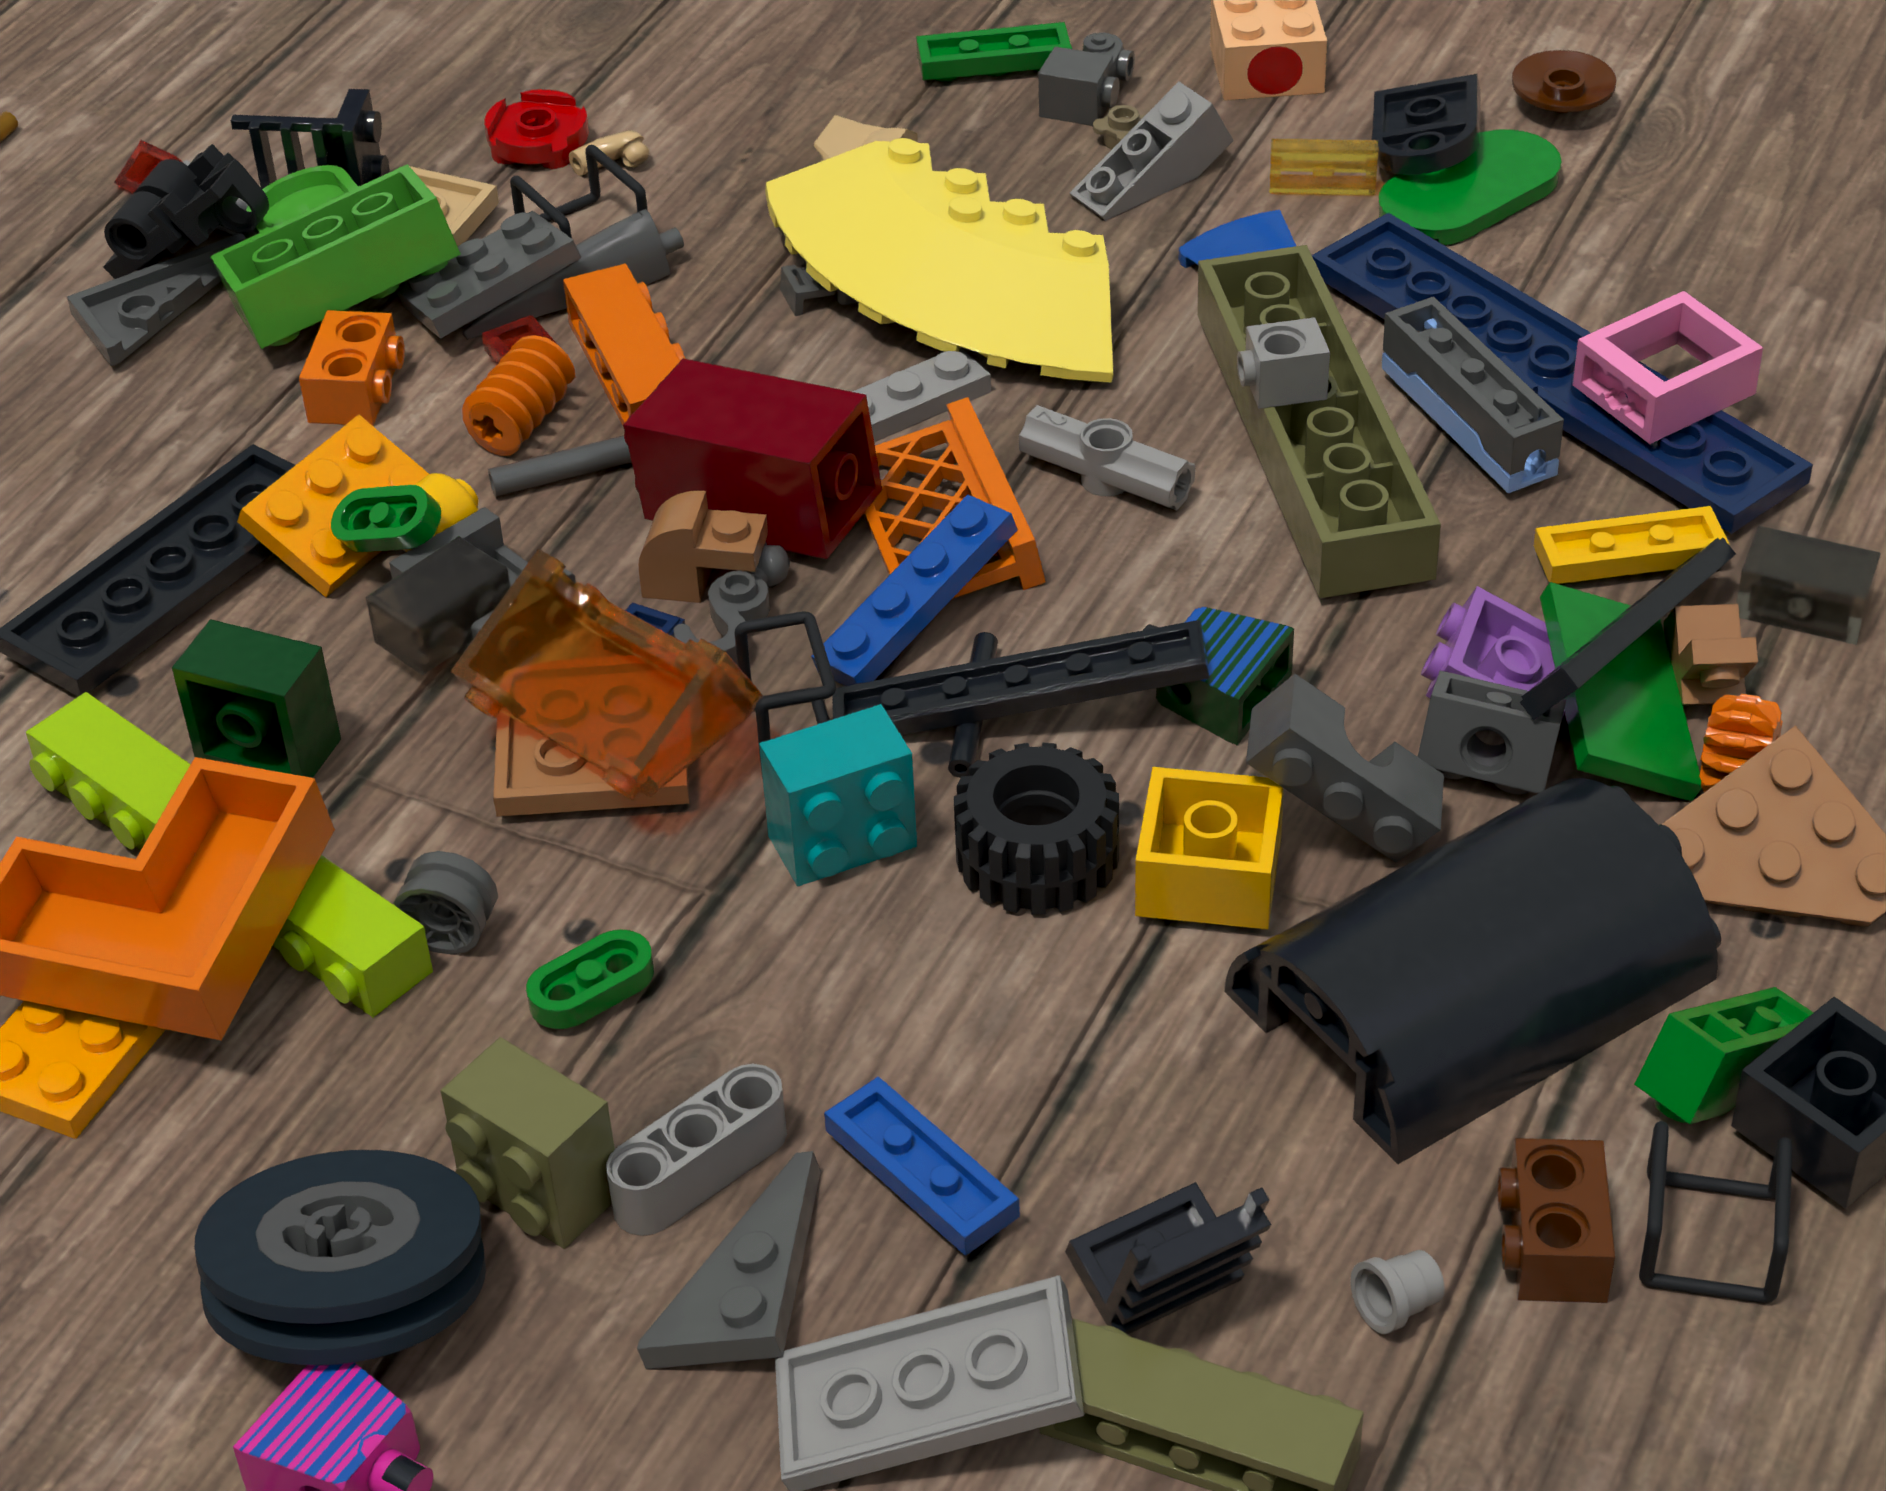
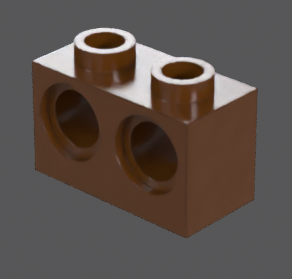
[1497,1138,1615,1303]

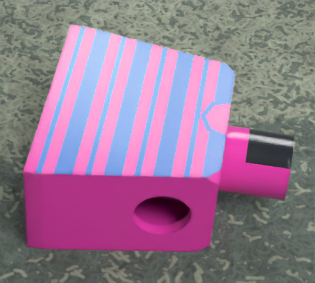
[233,1362,433,1491]

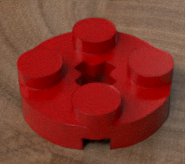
[484,89,589,169]

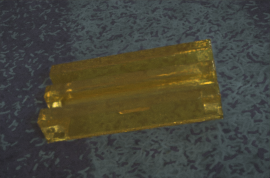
[1269,139,1378,195]

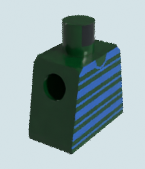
[1143,607,1294,745]

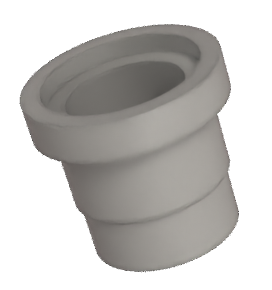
[1350,1250,1444,1334]

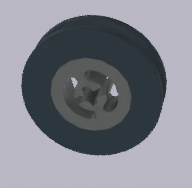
[194,1150,486,1365]

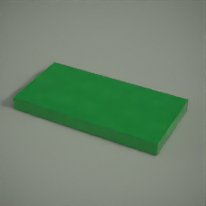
[1540,582,1702,801]

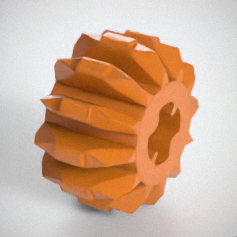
[1699,694,1783,792]

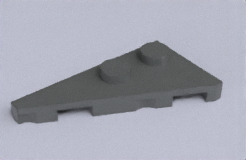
[67,234,246,366]
[637,1151,821,1369]

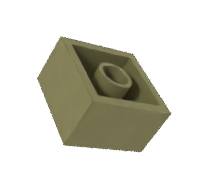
[440,1037,615,1249]

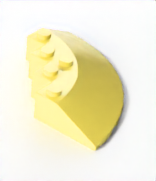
[765,138,1113,383]

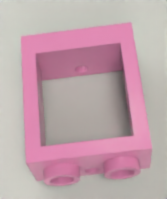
[1573,291,1763,444]

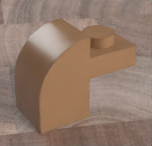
[638,491,768,603]
[1663,604,1758,706]

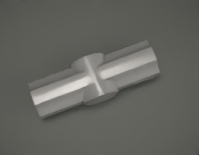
[1019,405,1195,510]

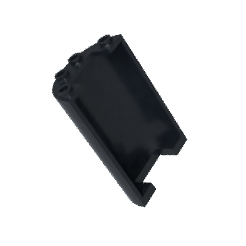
[1224,778,1721,1164]

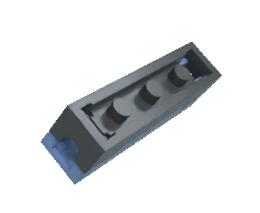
[1381,296,1564,493]

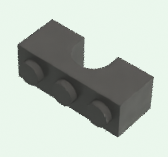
[1246,674,1444,863]

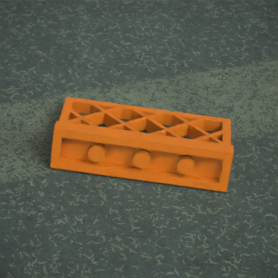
[864,397,1046,599]

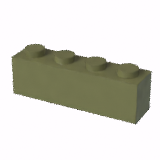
[1039,1318,1364,1491]

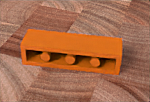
[563,263,685,427]

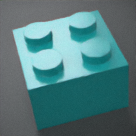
[759,704,917,887]

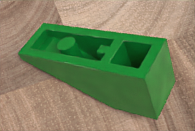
[1634,987,1814,1124]

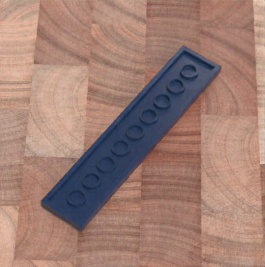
[1312,212,1813,534]

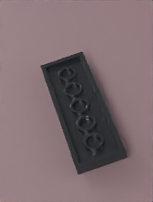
[0,444,295,697]

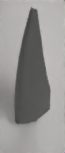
[463,209,684,340]

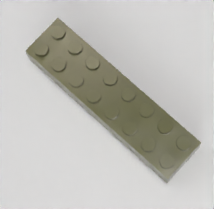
[1197,245,1441,598]

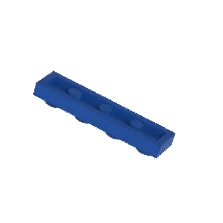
[811,494,1018,686]

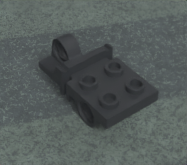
[103,144,269,279]

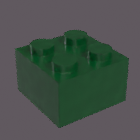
[172,619,341,778]

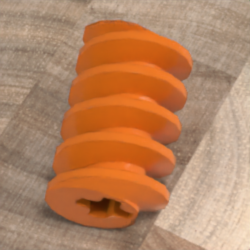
[462,335,576,456]

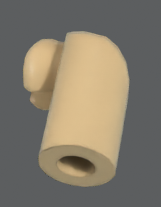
[569,130,649,176]

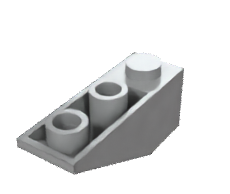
[1070,81,1234,221]

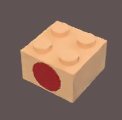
[1210,0,1327,100]

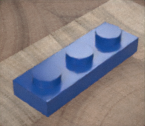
[824,1076,1020,1256]

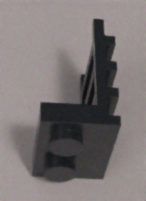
[230,89,389,189]
[1065,1182,1271,1335]

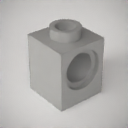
[1237,317,1330,409]

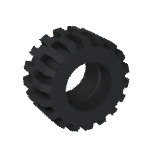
[954,742,1119,915]

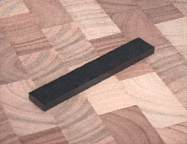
[1520,538,1736,720]
[832,620,1210,735]

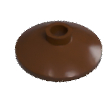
[1512,50,1616,113]

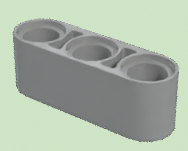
[606,1064,787,1236]

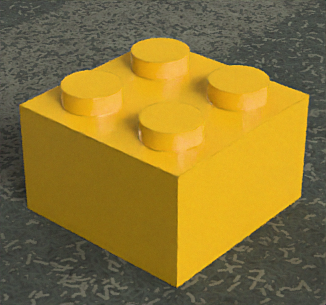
[1135,767,1284,929]

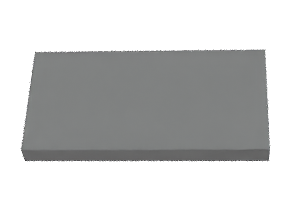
[775,1275,1084,1491]

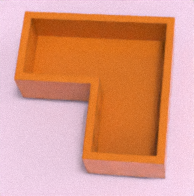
[0,757,335,1041]

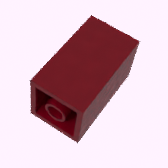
[623,358,882,559]

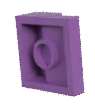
[1421,586,1565,719]

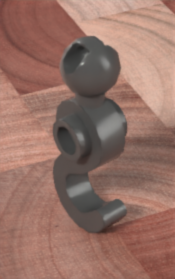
[673,542,790,672]

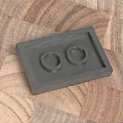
[395,210,581,338]

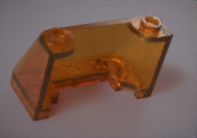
[451,549,763,800]

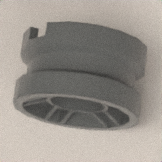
[393,851,498,955]

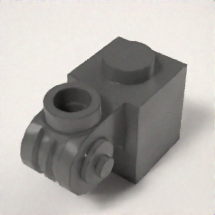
[1038,32,1135,126]

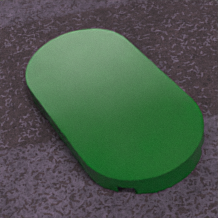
[1378,129,1562,245]

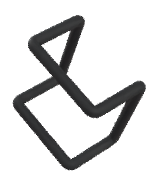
[510,144,648,238]
[734,611,836,779]
[1639,1121,1792,1303]

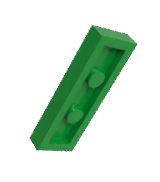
[916,22,1072,81]

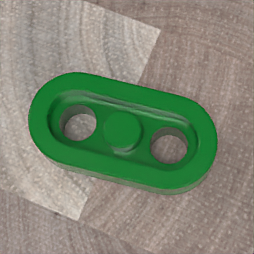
[331,485,441,552]
[526,929,654,1029]

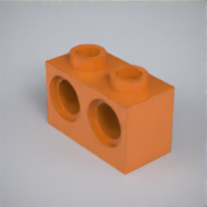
[299,310,405,426]

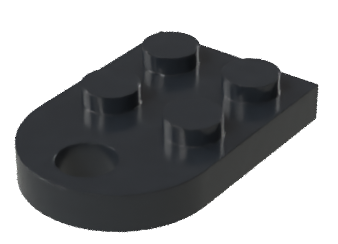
[1372,74,1480,175]

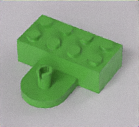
[210,164,461,349]

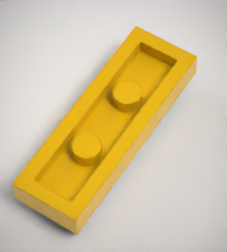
[1534,506,1730,584]

